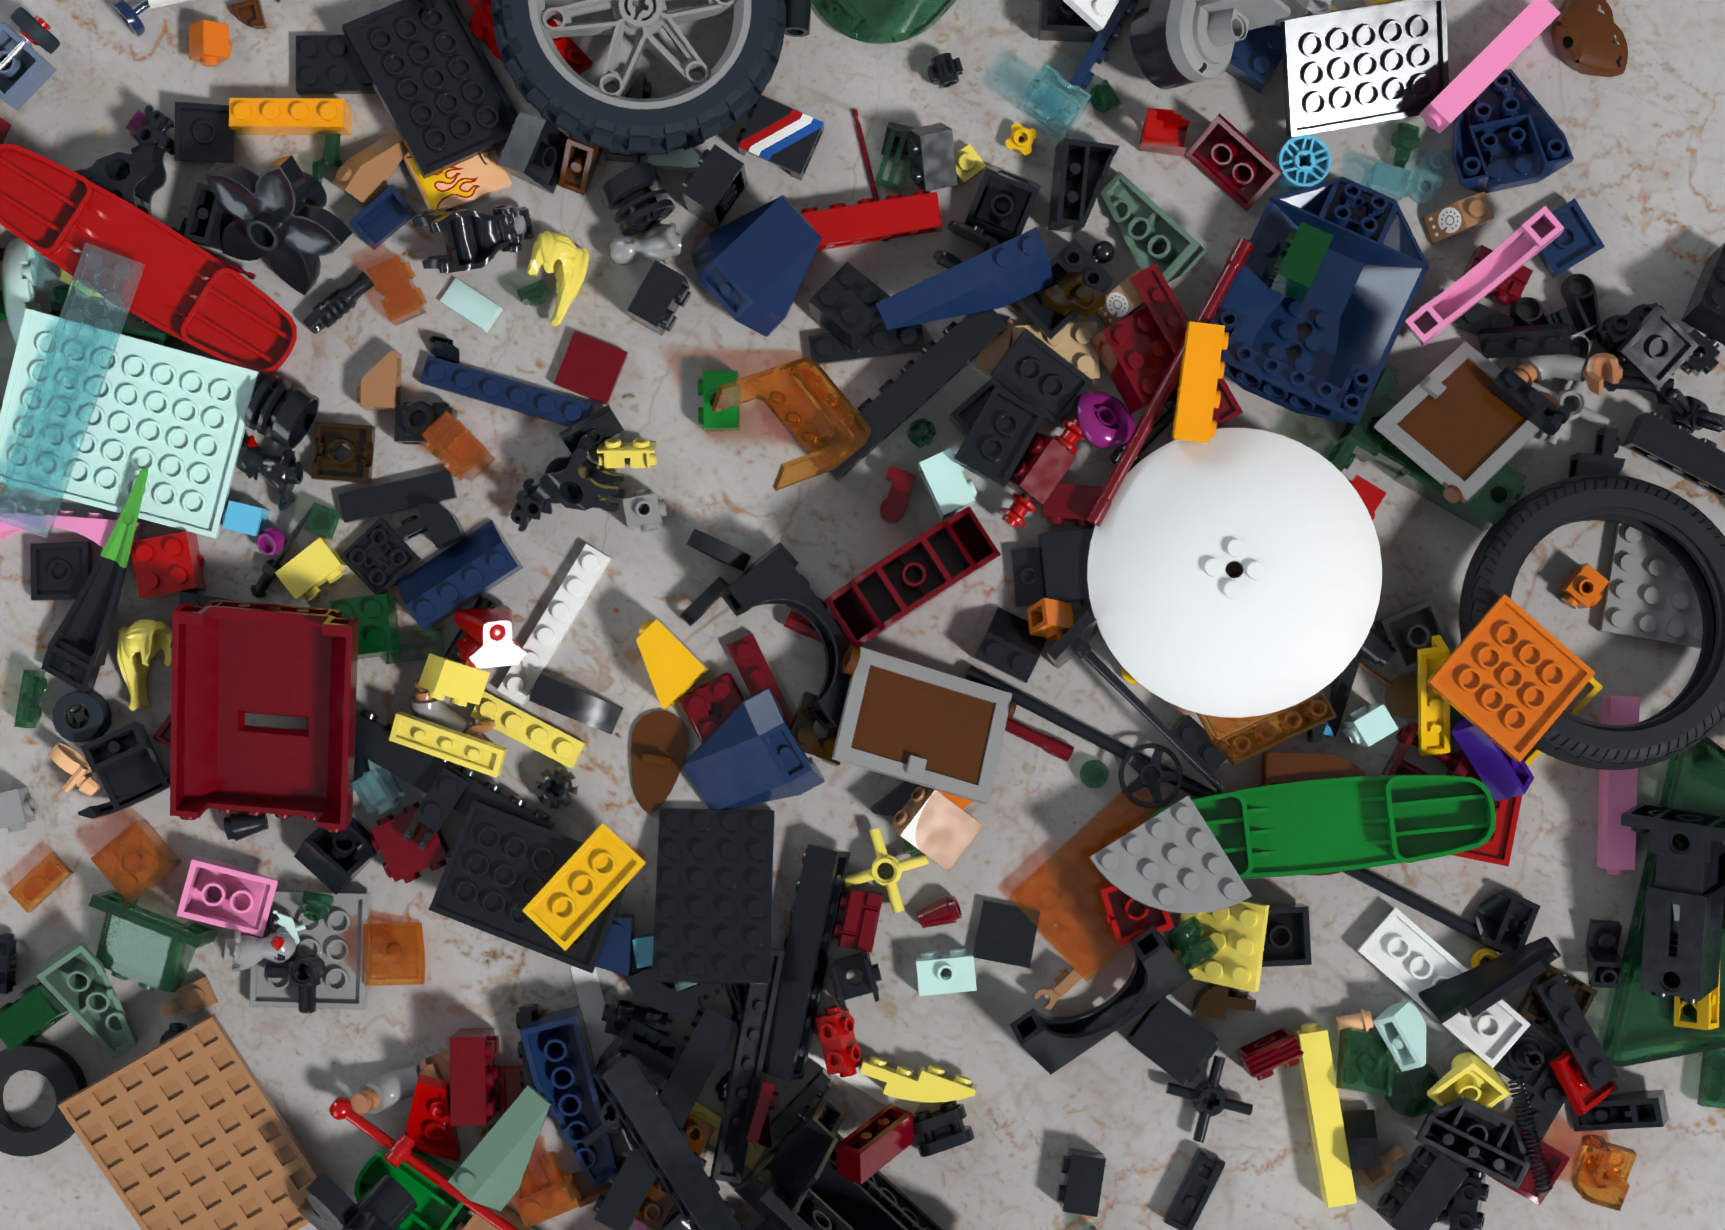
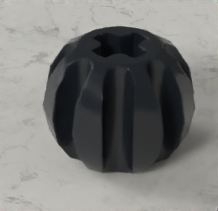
[535,766,578,809]

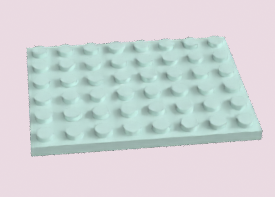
[0,308,260,539]

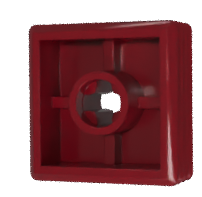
[679,672,744,743]
[1235,1028,1304,1080]

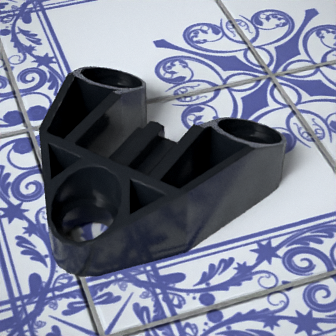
[1509,274,1600,358]

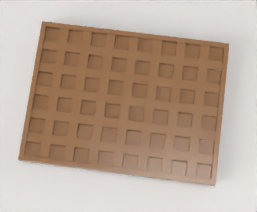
[58,1013,320,1230]

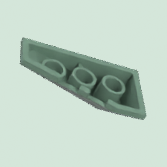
[1100,171,1206,283]
[36,942,137,1059]
[448,1084,551,1212]

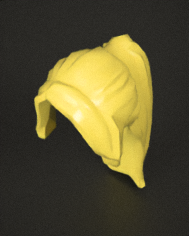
[527,231,589,327]
[116,619,172,712]

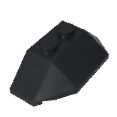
[1415,1096,1531,1190]

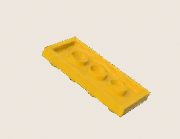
[522,823,646,951]

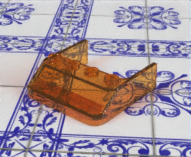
[712,358,871,491]

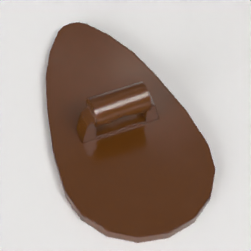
[631,711,689,812]

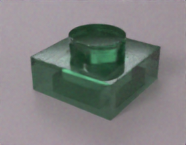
[517,279,551,307]
[303,502,342,540]

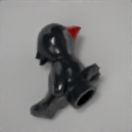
[236,435,303,511]

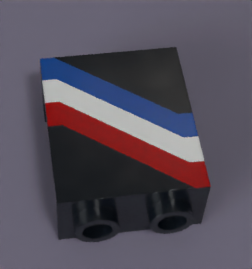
[736,95,824,181]

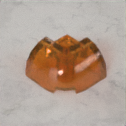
[1571,1134,1637,1211]

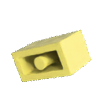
[275,537,347,601]
[418,653,490,707]

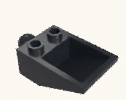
[1015,239,1115,340]

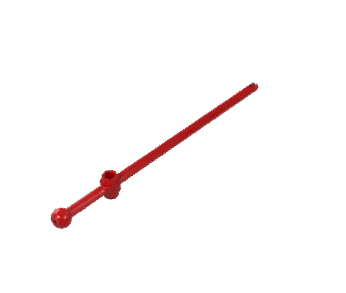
[329,1097,519,1230]

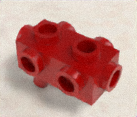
[813,1005,861,1077]

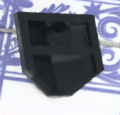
[1474,889,1540,953]

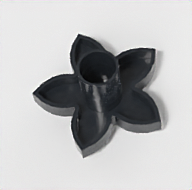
[205,155,353,296]
[297,1173,417,1230]

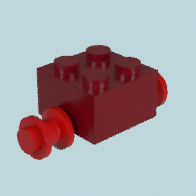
[1000,419,1086,529]

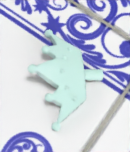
[269,910,306,947]

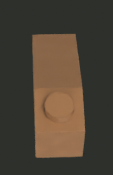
[332,129,408,206]

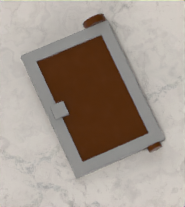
[1374,341,1558,504]
[832,645,1016,805]

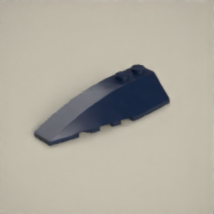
[875,227,1054,330]
[520,1006,618,1186]

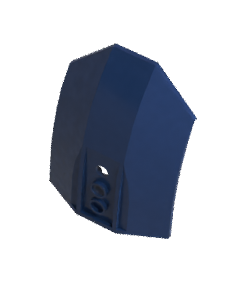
[1211,177,1429,424]

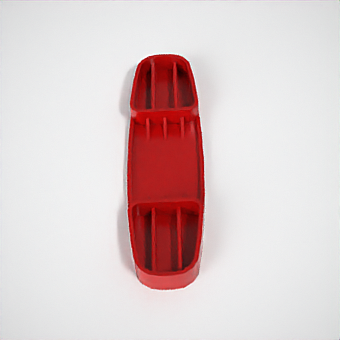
[0,144,297,375]

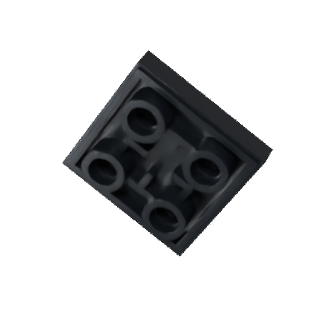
[339,517,421,595]

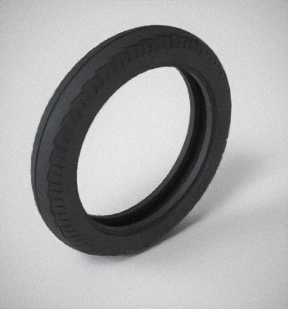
[1459,475,1725,770]

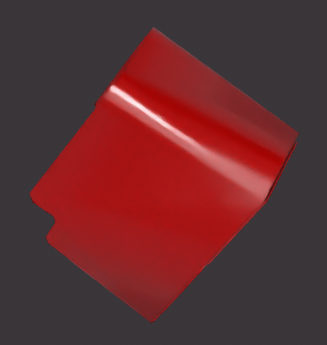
[1139,108,1190,156]

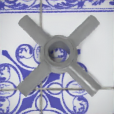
[1530,379,1610,446]

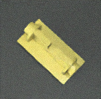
[597,438,657,469]

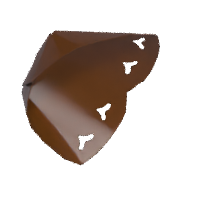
[1551,0,1628,77]

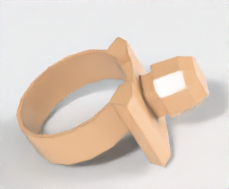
[48,742,100,796]

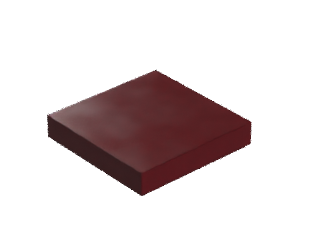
[554,331,629,405]

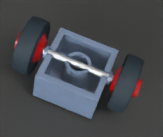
[0,7,61,111]

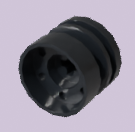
[599,163,675,236]
[244,374,320,450]

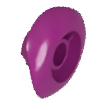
[1078,391,1136,449]

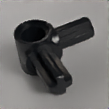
[1664,388,1725,433]
[264,955,325,1014]

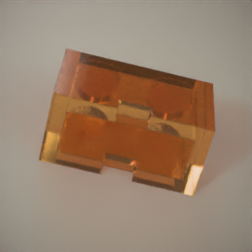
[367,256,427,326]

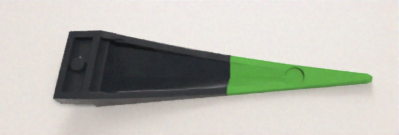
[41,468,148,693]

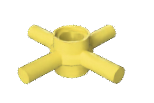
[845,827,930,913]

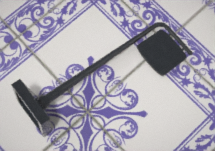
[1047,612,1223,793]

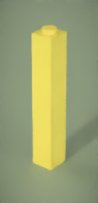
[1293,1023,1357,1208]

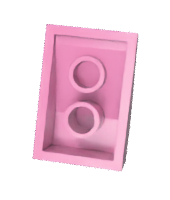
[176,856,279,937]

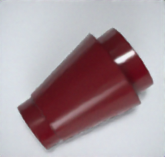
[917,896,962,928]

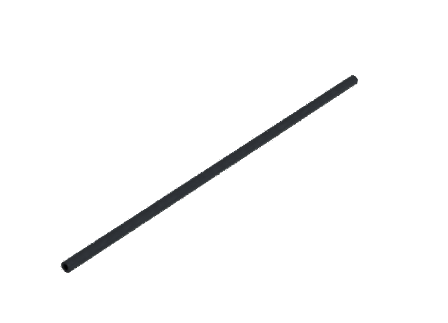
[965,665,1503,954]

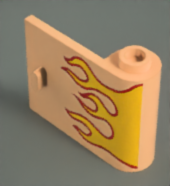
[403,148,512,210]

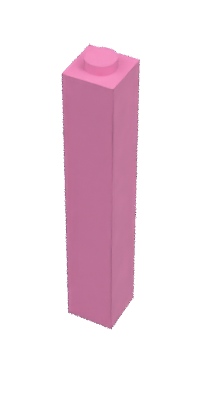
[1420,0,1561,134]
[1597,696,1640,875]

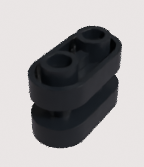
[913,1100,975,1157]

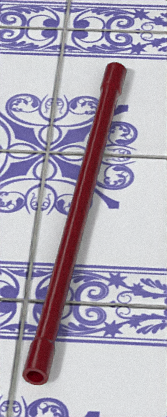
[1084,237,1254,527]
[784,611,1074,762]

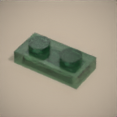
[14,669,47,728]

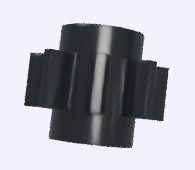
[927,53,963,88]

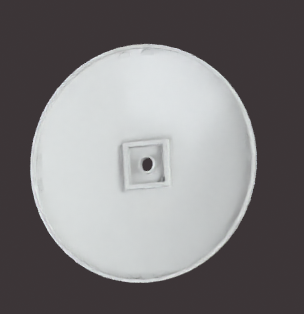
[1087,428,1382,718]

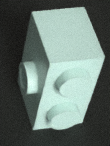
[1341,704,1398,747]
[915,949,977,996]

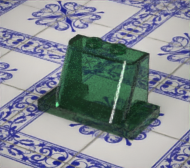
[88,890,218,992]

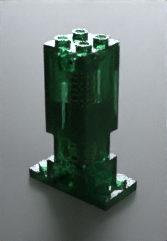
[1327,364,1527,531]

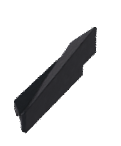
[1418,937,1561,1024]

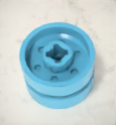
[1274,135,1331,192]

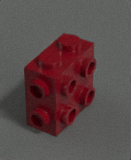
[370,801,451,884]

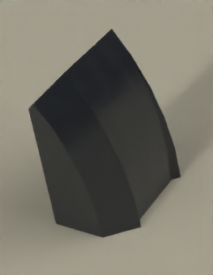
[965,165,1041,245]

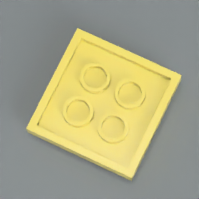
[1176,900,1269,993]

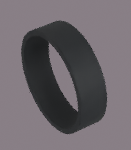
[687,529,751,572]

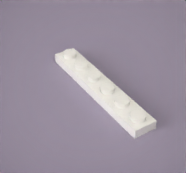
[497,544,611,705]

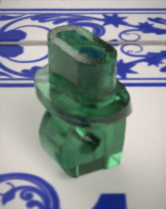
[1391,123,1421,171]

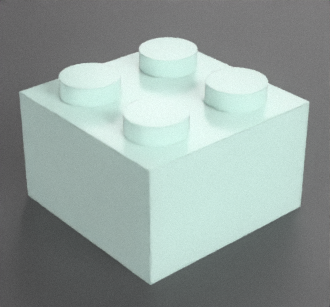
[917,448,977,520]

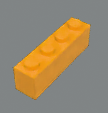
[229,98,352,135]
[1172,321,1229,443]

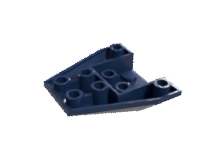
[1452,69,1574,194]
[691,195,822,337]
[683,687,825,809]

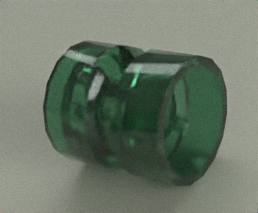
[1165,916,1220,971]

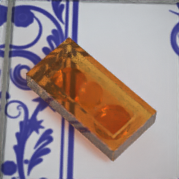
[8,852,74,913]

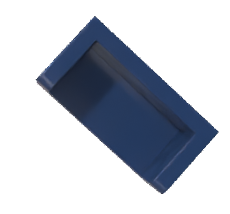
[348,185,417,250]

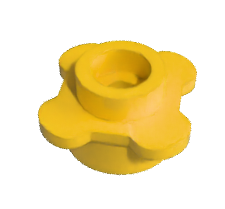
[1005,123,1038,156]

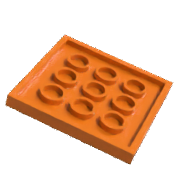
[1426,594,1596,762]

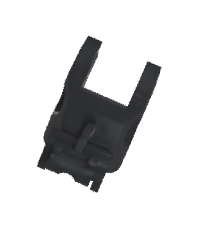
[74,105,174,216]
[412,205,534,273]
[511,434,625,532]

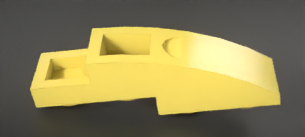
[859,1056,976,1103]

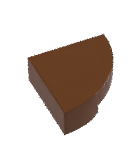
[230,0,267,29]

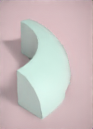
[1,238,42,346]

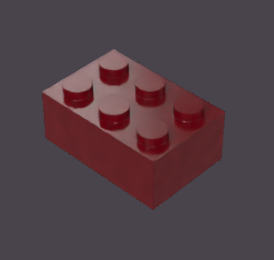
[1090,307,1180,414]
[450,1028,500,1126]

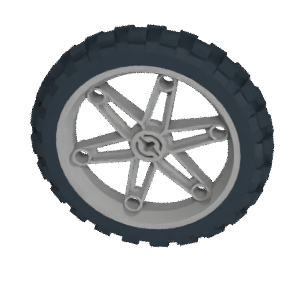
[491,0,786,156]

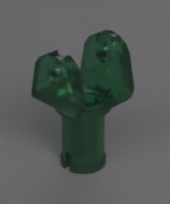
[312,133,345,185]

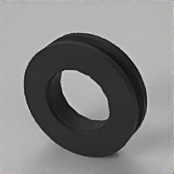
[0,1042,87,1157]

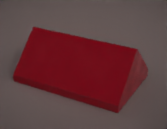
[1184,113,1283,211]

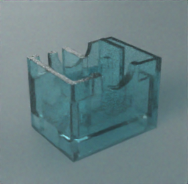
[1017,63,1092,140]

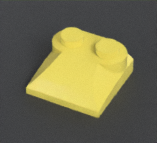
[1427,1052,1510,1109]

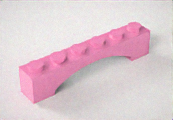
[1405,206,1564,347]
[0,506,143,557]

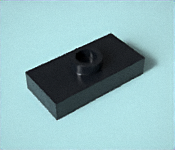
[559,404,624,454]
[1011,547,1044,607]

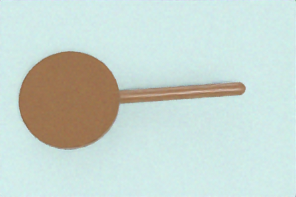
[1359,661,1418,718]

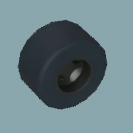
[52,691,112,743]

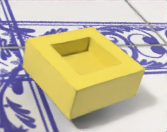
[955,144,987,185]

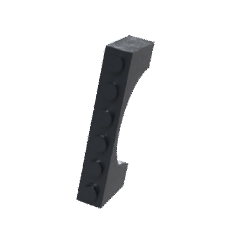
[719,547,852,730]
[1009,926,1194,1075]

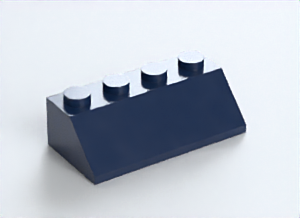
[396,520,523,630]

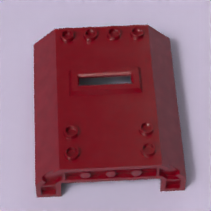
[170,600,359,832]

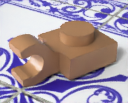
[1033,966,1082,1011]
[160,976,218,1017]
[1357,1145,1406,1191]

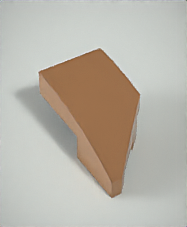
[977,318,1014,371]

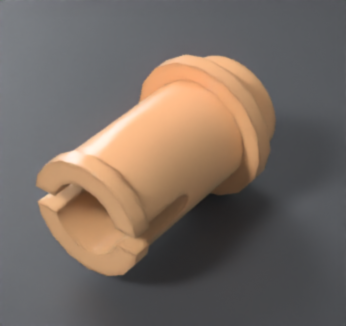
[1335,1009,1374,1035]

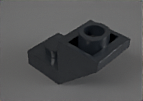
[1586,919,1624,989]

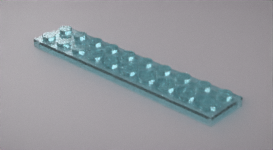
[0,243,145,538]

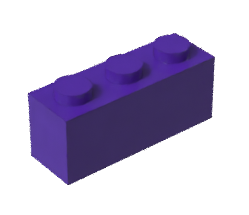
[1452,716,1534,801]

